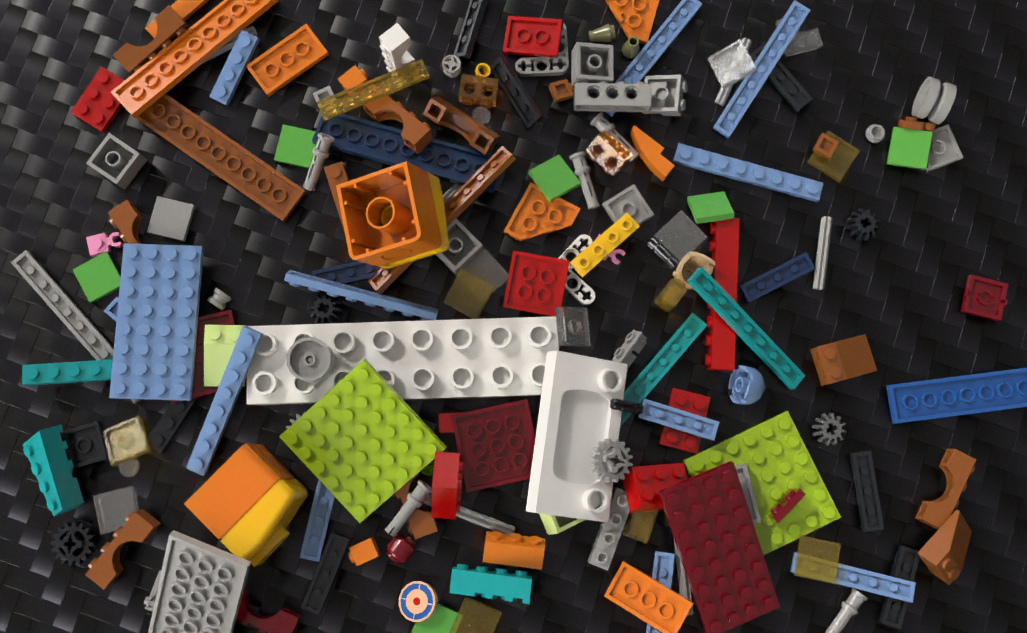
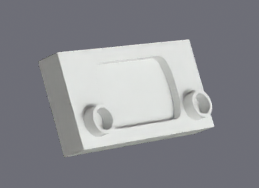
[526,351,628,522]

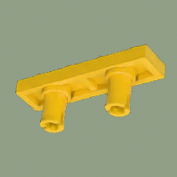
[570,213,640,278]

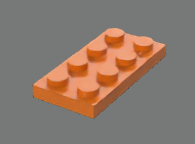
[246,24,329,97]
[604,561,694,633]

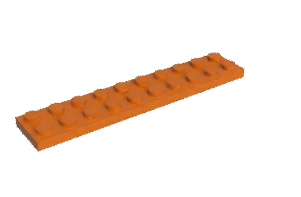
[111,0,279,118]

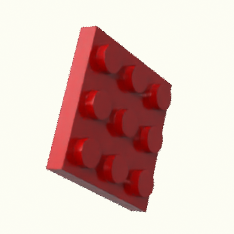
[503,251,570,317]

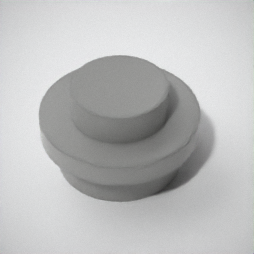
[865,124,885,143]

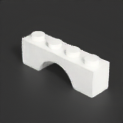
[379,23,416,80]

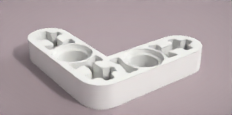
[558,234,595,306]

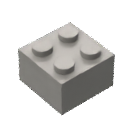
[571,42,614,87]
[86,133,147,190]
[435,218,483,275]

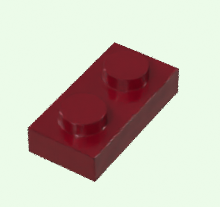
[768,488,806,523]

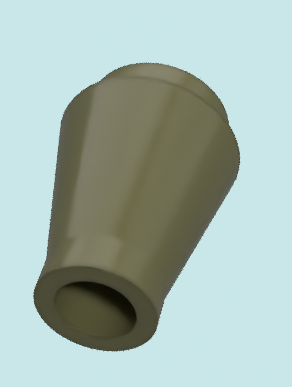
[589,24,616,43]
[622,36,640,58]

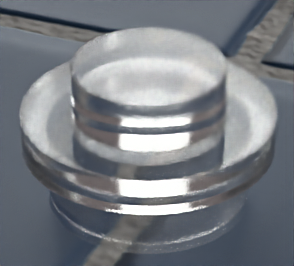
[472,107,490,125]
[119,457,140,477]

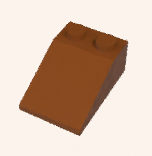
[810,334,877,386]
[918,510,972,585]

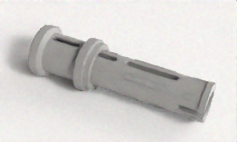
[590,112,639,162]
[303,133,334,191]
[569,151,600,210]
[385,480,432,537]
[825,588,868,633]

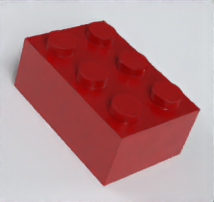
[432,452,463,519]
[623,463,688,513]

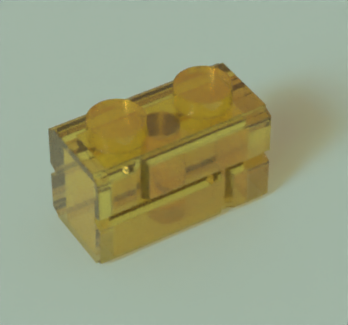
[654,278,687,312]
[623,510,658,544]

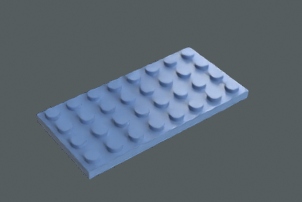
[109,243,204,401]

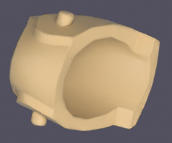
[672,251,715,290]

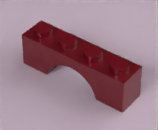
[237,590,302,633]

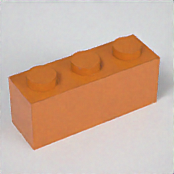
[483,531,545,570]

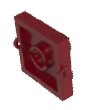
[961,274,1008,321]

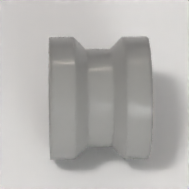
[442,55,461,78]
[207,288,232,310]

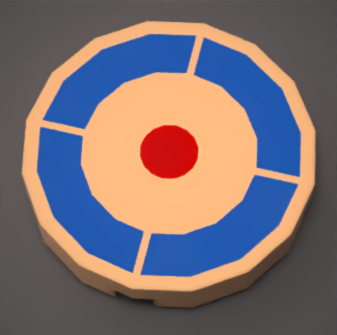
[399,581,438,622]

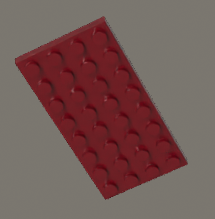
[658,461,780,633]

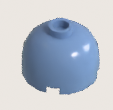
[728,365,765,405]

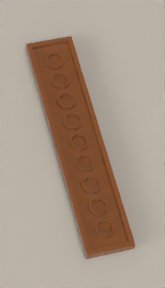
[135,93,306,222]

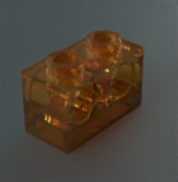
[458,74,499,108]
[585,130,632,176]

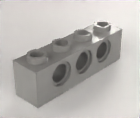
[574,81,651,112]
[588,487,630,570]

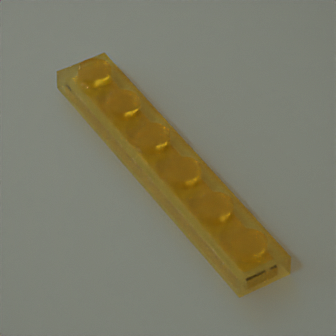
[317,59,430,121]

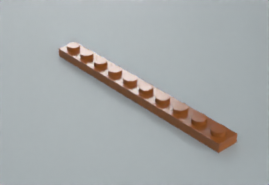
[368,146,516,295]

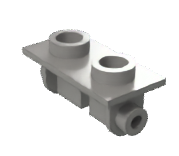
[611,330,647,368]

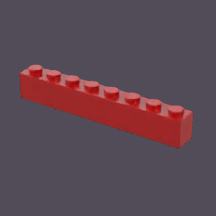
[705,218,740,372]

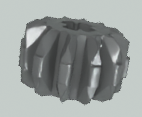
[812,413,847,446]

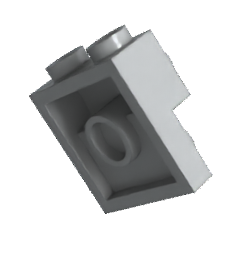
[642,75,687,116]

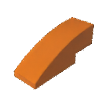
[630,125,675,181]

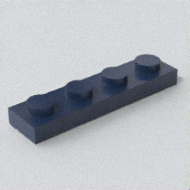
[738,252,816,304]
[311,261,382,284]

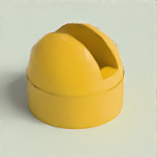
[475,63,491,80]

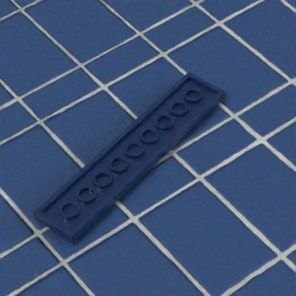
[312,108,499,194]

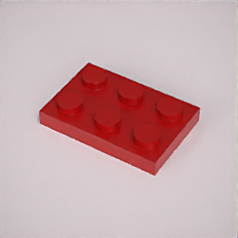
[503,16,564,58]
[70,67,125,133]
[659,388,711,454]

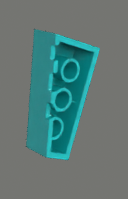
[23,424,84,516]
[449,564,532,604]

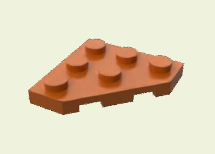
[605,0,659,45]
[504,182,581,241]

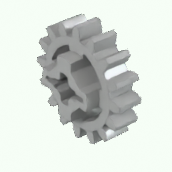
[590,439,633,482]

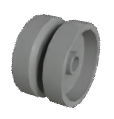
[911,77,957,125]
[286,337,335,383]

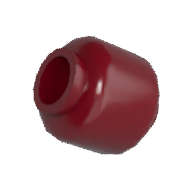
[387,534,416,564]

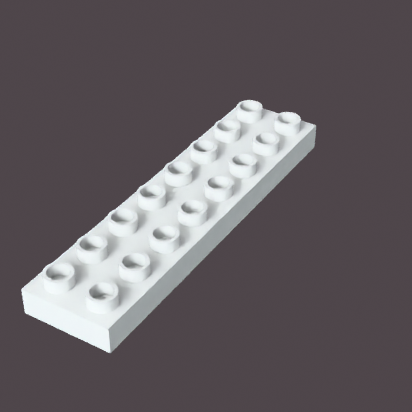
[247,316,559,405]

